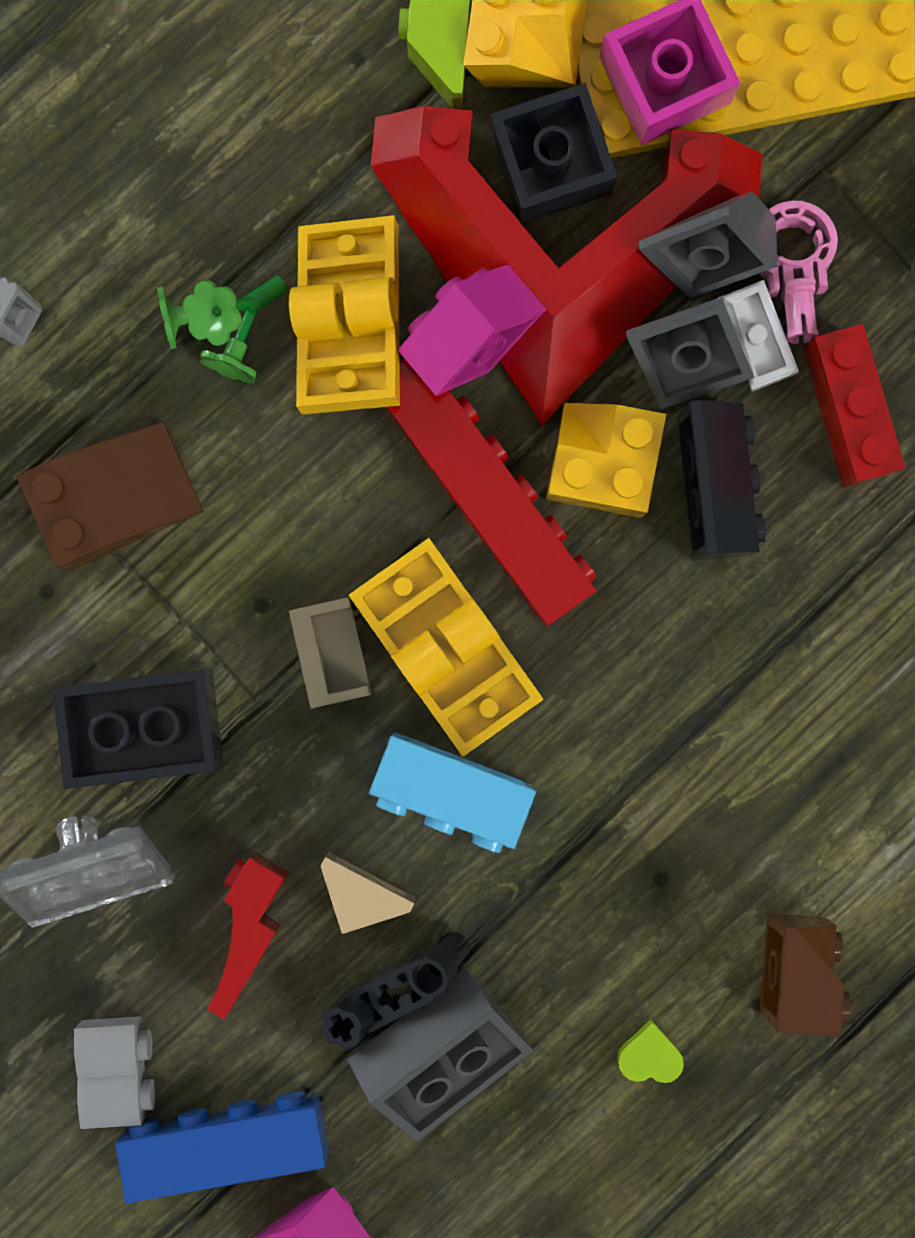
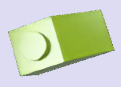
[398,0,470,110]

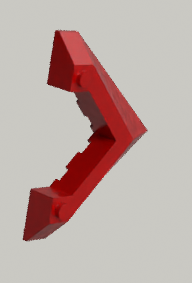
[371,106,763,426]

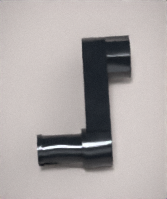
[321,932,470,1049]

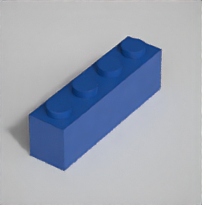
[115,1091,329,1204]

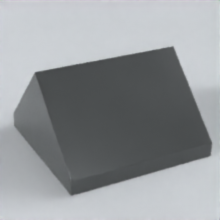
[626,297,754,409]

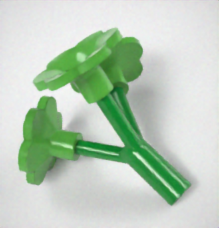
[157,276,287,384]

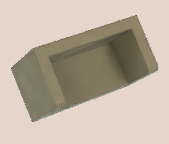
[289,598,372,708]

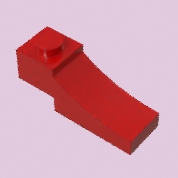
[207,852,289,1020]

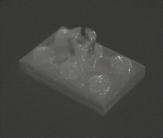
[0,815,173,928]

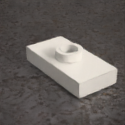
[717,280,799,392]

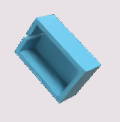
[369,732,536,853]

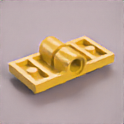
[289,215,400,415]
[348,538,544,757]

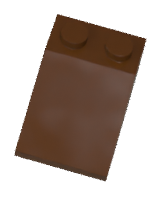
[16,422,204,571]

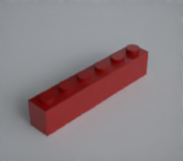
[384,360,597,627]

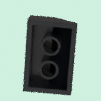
[677,400,766,561]

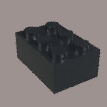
[52,670,224,789]

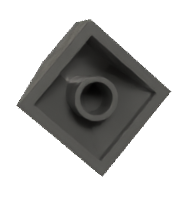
[639,191,778,299]

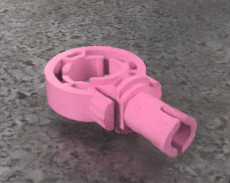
[759,201,838,344]

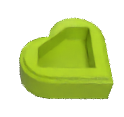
[617,1019,684,1083]

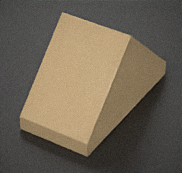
[321,852,416,934]

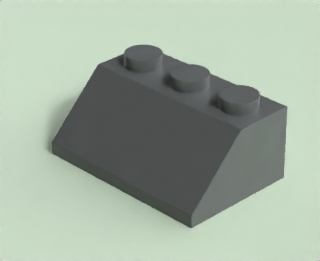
[347,967,534,1142]

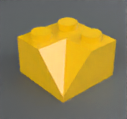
[463,0,588,88]
[545,403,666,518]

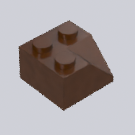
[759,913,851,1037]

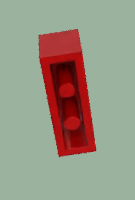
[803,324,905,488]

